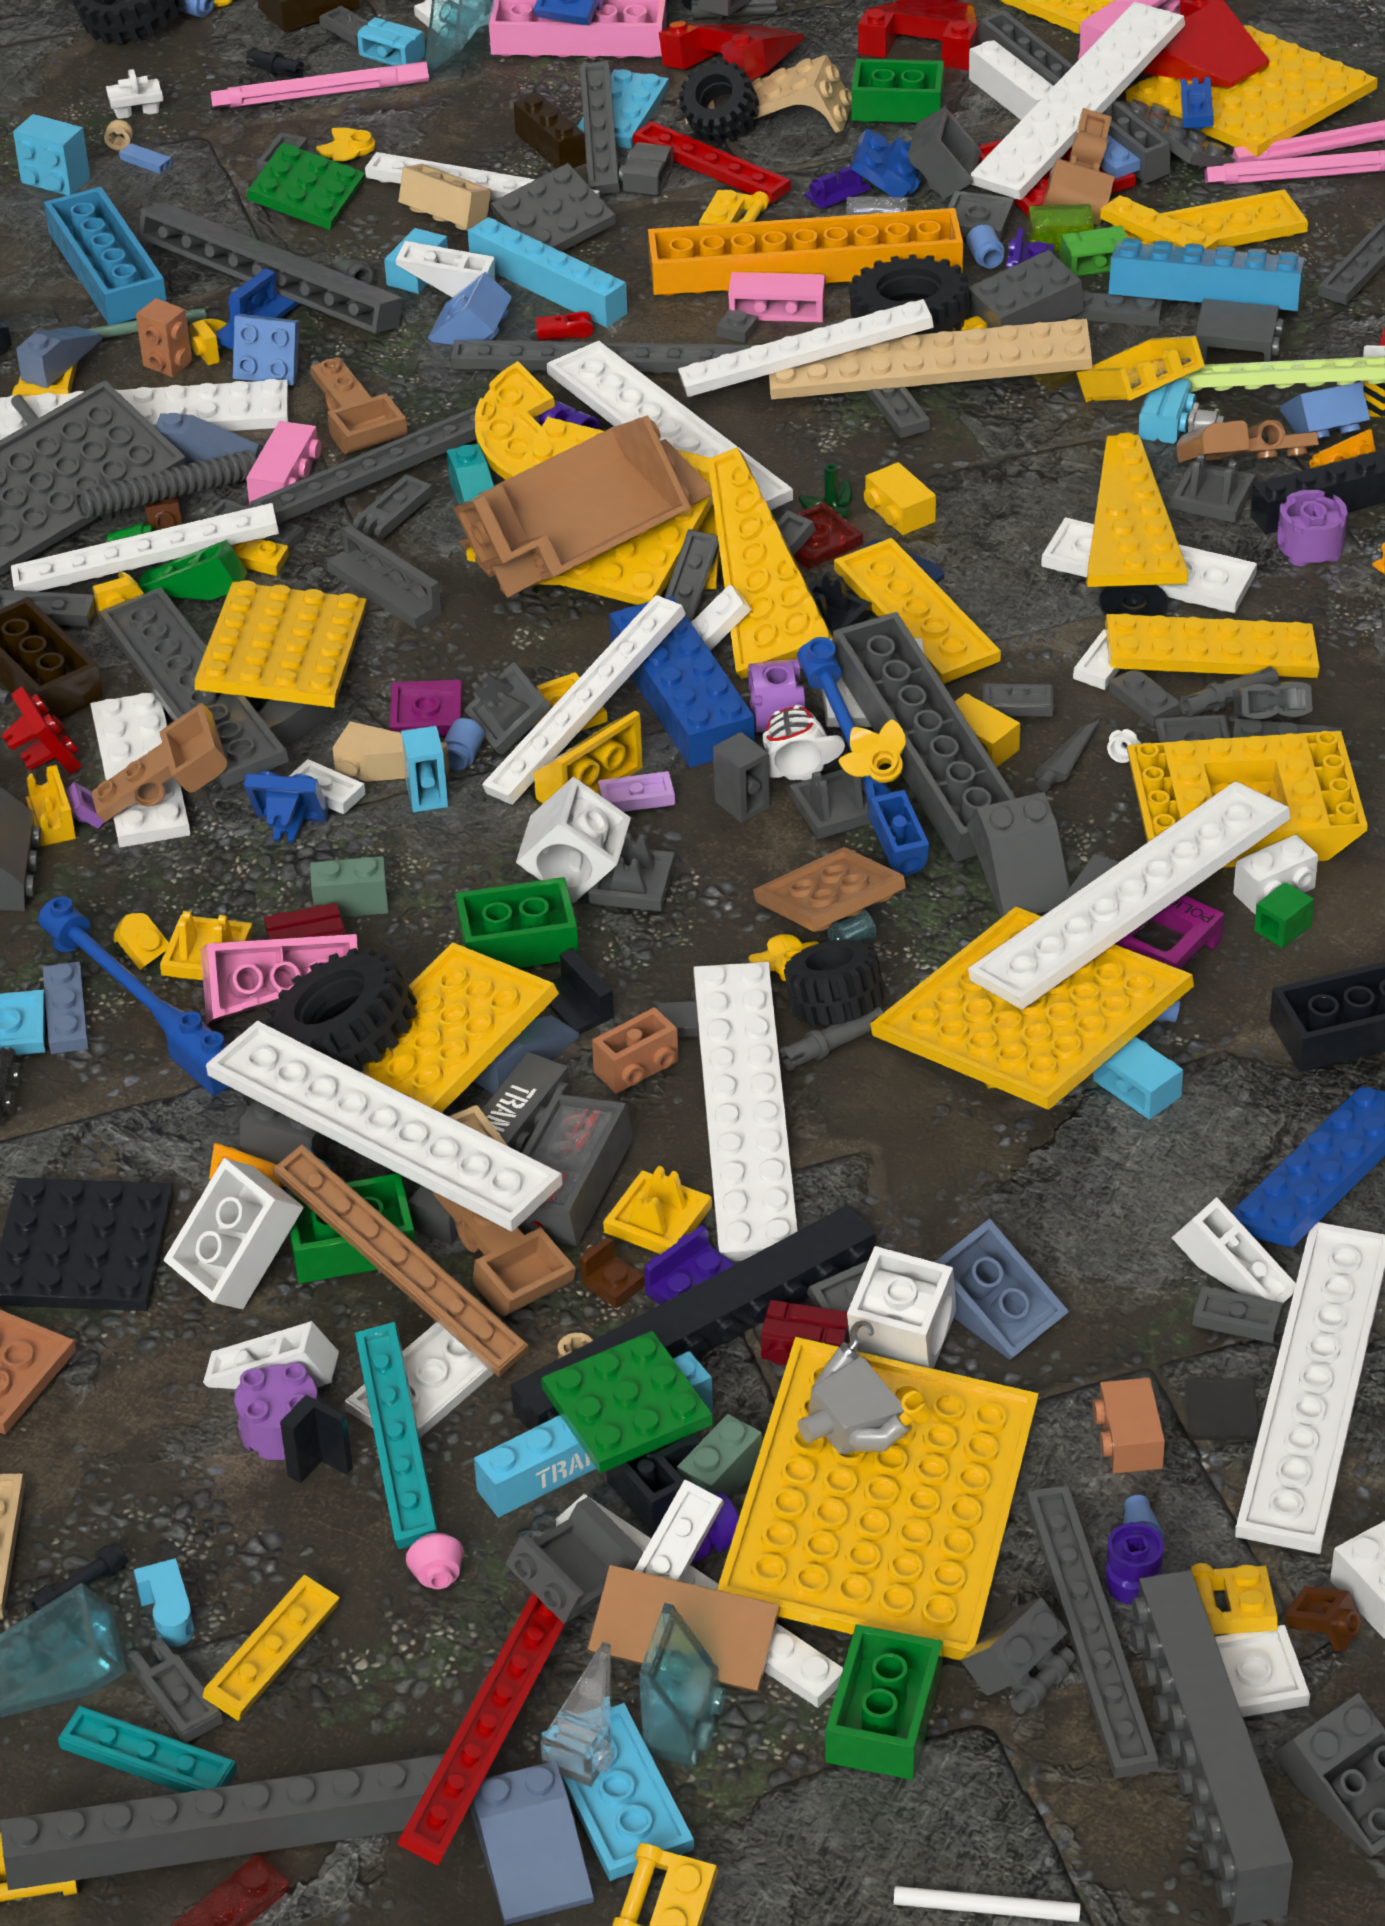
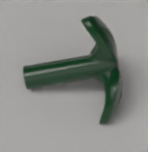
[798,463,852,520]

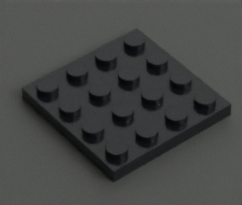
[0,1178,174,1311]

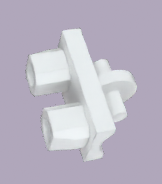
[106,69,163,119]

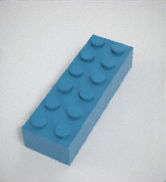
[44,187,167,325]
[1108,238,1305,311]

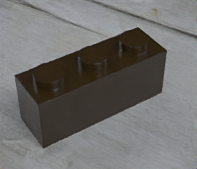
[513,93,586,169]

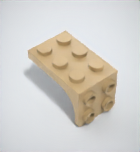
[751,54,851,133]

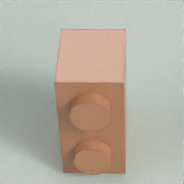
[1092,1378,1165,1474]

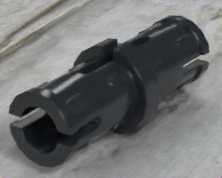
[246,47,304,79]

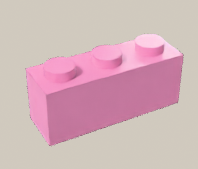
[728,272,825,322]
[246,421,322,505]

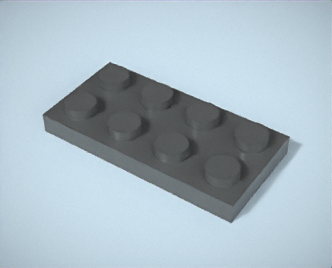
[1119,99,1235,167]

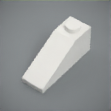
[396,241,495,298]
[1171,1197,1296,1303]
[203,1321,339,1389]

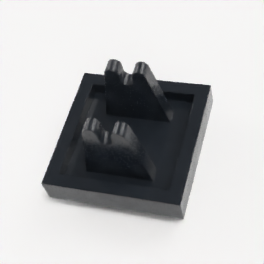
[808,572,872,637]

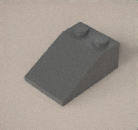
[967,792,1069,918]

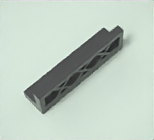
[326,525,441,630]

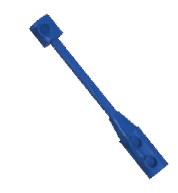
[797,637,929,877]
[38,896,229,1097]

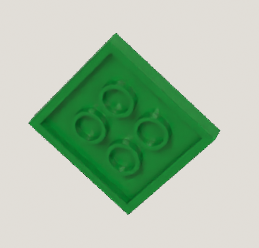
[247,143,365,230]
[541,1331,713,1473]

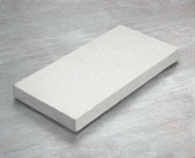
[345,1322,494,1438]

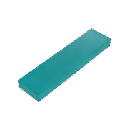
[58,1705,237,1793]

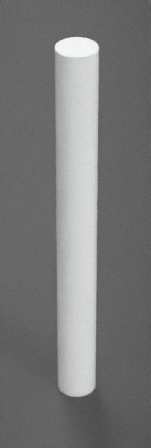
[894,1886,1080,1922]

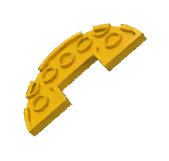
[475,361,555,480]

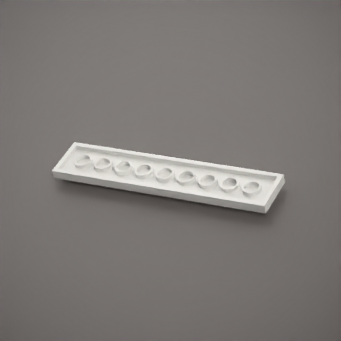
[971,2,1185,200]
[547,341,793,510]
[0,379,289,440]
[968,781,1290,1010]
[694,962,798,1262]
[206,1021,562,1232]
[1235,1222,1385,1554]

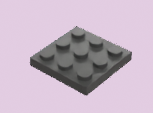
[490,163,616,252]

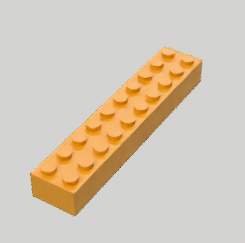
[648,208,963,296]

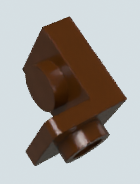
[145,496,182,530]
[580,1237,644,1309]
[1284,1586,1362,1652]

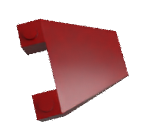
[858,0,978,70]
[1142,0,1269,88]
[658,21,804,81]

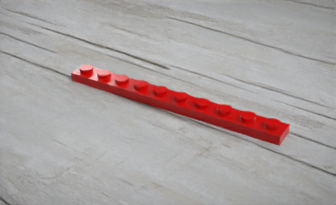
[397,1592,565,1866]

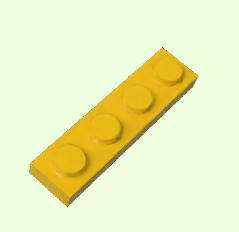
[1100,195,1218,250]
[202,1574,340,1721]

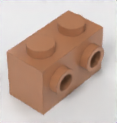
[136,298,192,377]
[592,1007,678,1094]

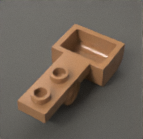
[1041,108,1115,226]
[310,357,407,455]
[1177,420,1319,463]
[91,703,227,822]
[433,1192,576,1316]

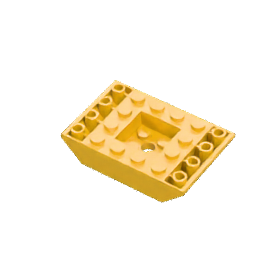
[1127,731,1368,868]

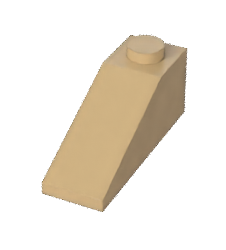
[332,721,450,782]

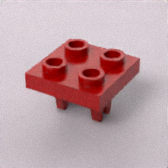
[2,686,82,775]

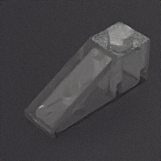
[541,1642,615,1787]

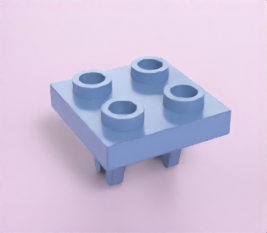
[233,314,299,386]

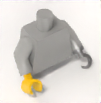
[798,1320,931,1454]

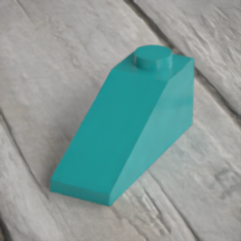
[447,444,494,504]

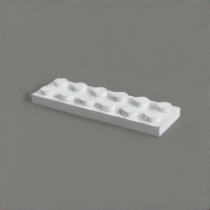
[1041,517,1257,613]
[90,692,190,848]

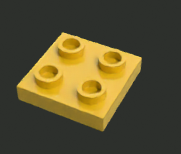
[160,911,253,980]
[603,1166,712,1254]

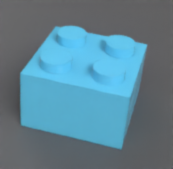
[13,114,91,196]

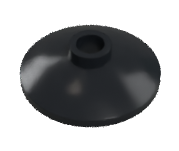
[1099,585,1168,616]

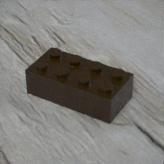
[0,597,103,718]

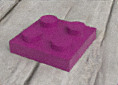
[390,680,462,737]

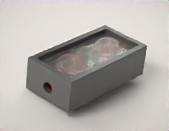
[518,1093,634,1246]

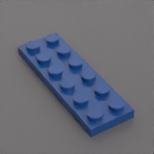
[1231,1086,1385,1248]

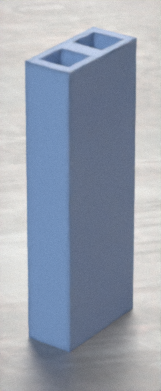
[119,143,172,174]

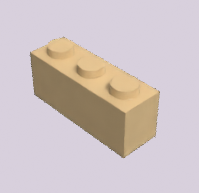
[398,164,491,230]

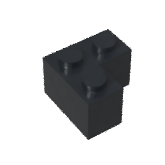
[606,1433,699,1535]

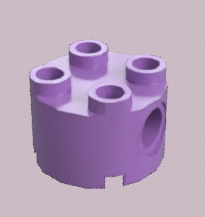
[1277,490,1348,566]
[748,659,805,733]
[234,1363,318,1460]

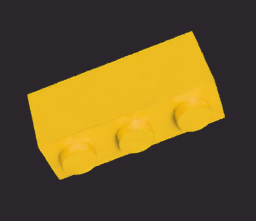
[534,711,643,804]

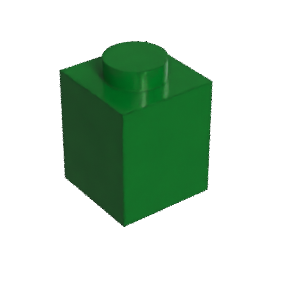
[1254,882,1314,948]

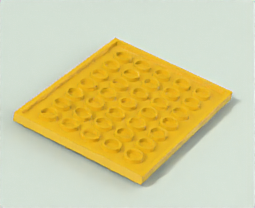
[717,1337,1039,1661]

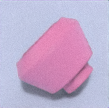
[406,1533,464,1589]

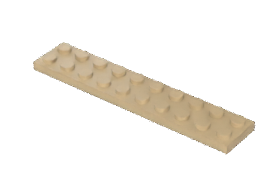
[769,319,1092,400]

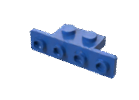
[215,268,300,349]

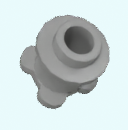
[1188,402,1226,433]

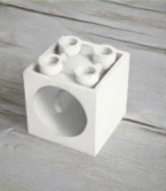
[516,777,631,903]
[847,1246,957,1369]

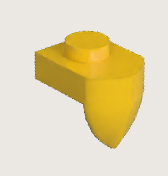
[189,318,227,366]
[93,572,144,619]
[113,913,169,970]

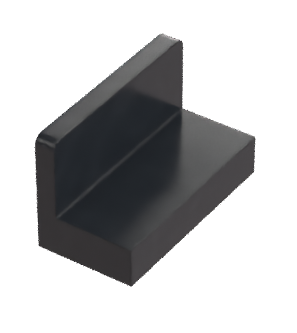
[548,948,614,1034]
[280,1395,353,1483]

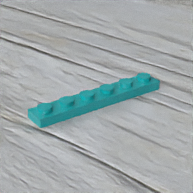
[355,1322,439,1549]

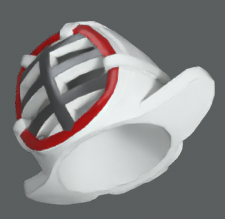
[763,704,845,781]

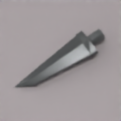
[1034,719,1101,792]

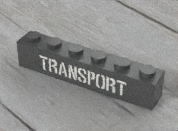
[408,1052,572,1245]

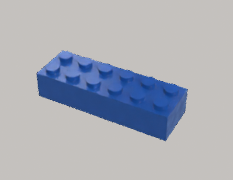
[609,596,755,768]

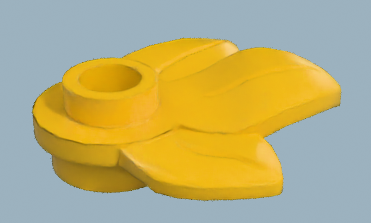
[316,128,376,162]
[838,719,906,783]
[748,934,819,981]

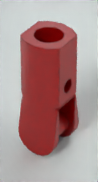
[535,311,594,341]

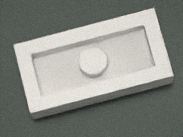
[691,584,752,651]
[1073,629,1120,690]
[288,759,365,814]

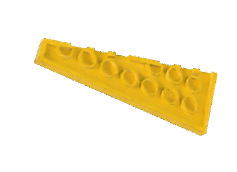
[1086,433,1188,587]
[707,447,833,679]

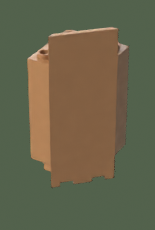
[453,415,712,598]

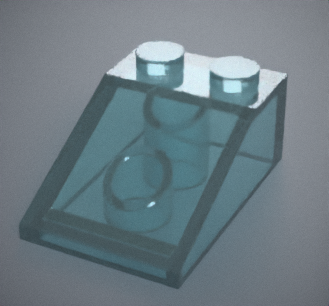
[425,0,493,74]
[0,1583,127,1718]
[639,1603,726,1766]

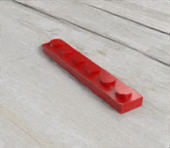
[633,121,791,203]

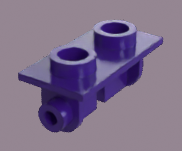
[804,165,871,209]

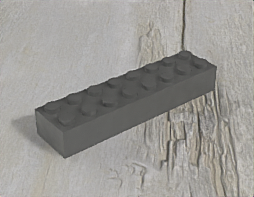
[832,612,1016,862]
[1130,1570,1293,1925]

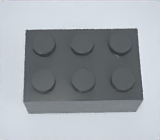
[969,250,1085,328]

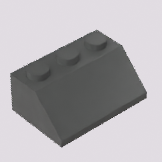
[0,787,41,911]

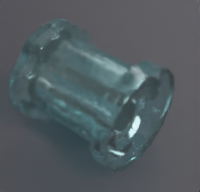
[827,909,877,941]

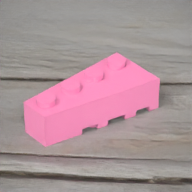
[201,934,358,1024]

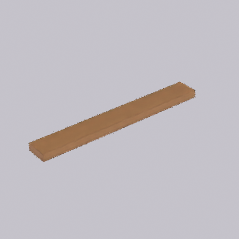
[273,1144,528,1377]

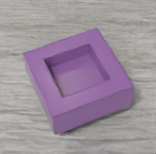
[65,782,105,828]

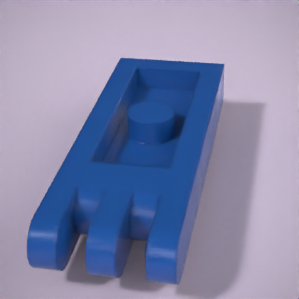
[1180,77,1213,130]

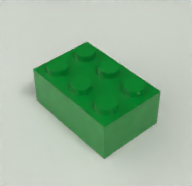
[851,58,944,124]
[455,877,579,968]
[287,1173,415,1284]
[825,1624,943,1780]

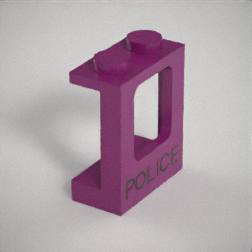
[1115,895,1224,969]

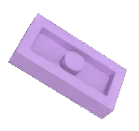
[598,771,675,812]

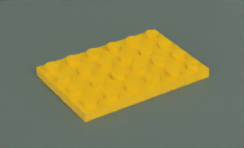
[195,580,367,708]
[361,942,559,1113]

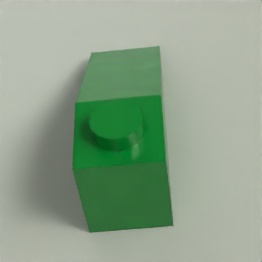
[138,540,247,600]

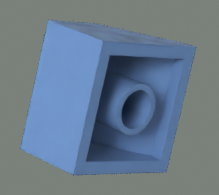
[428,272,512,345]
[1280,382,1370,440]

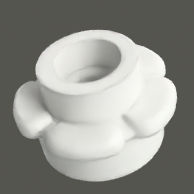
[1107,729,1141,763]

